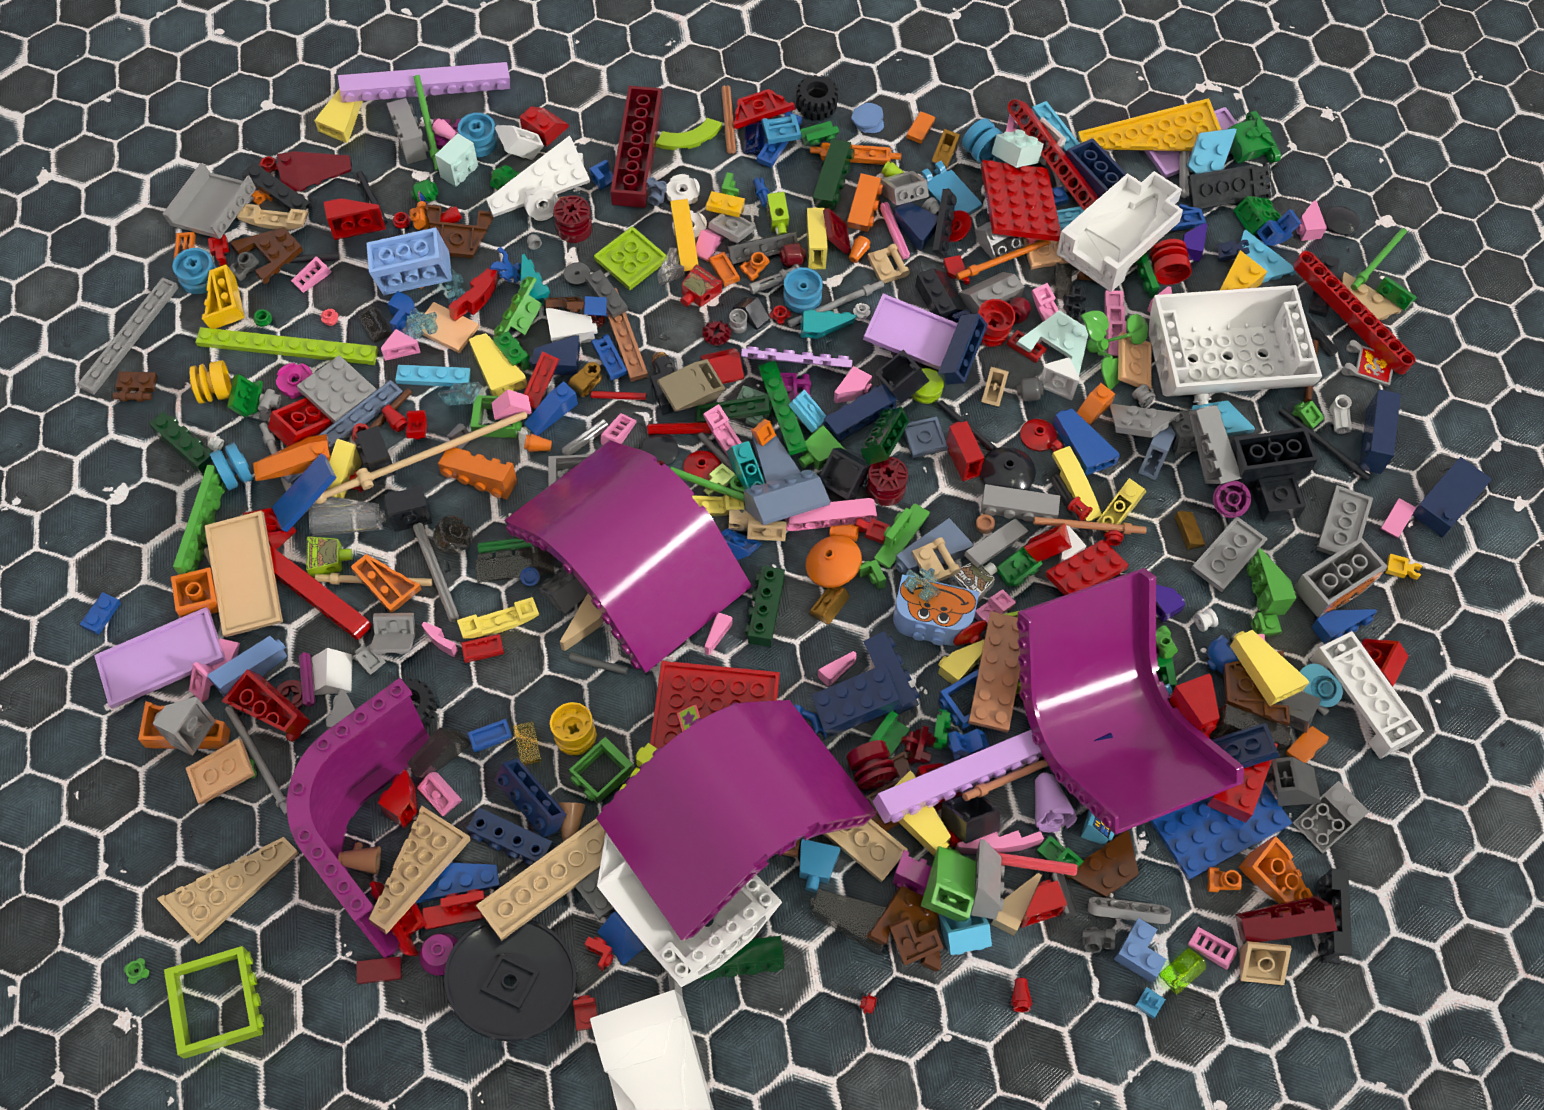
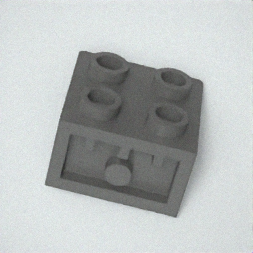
[1170,409,1198,454]
[1273,691,1321,733]

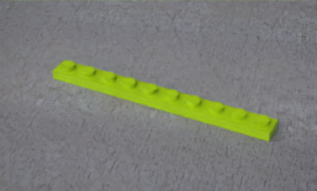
[195,327,379,365]

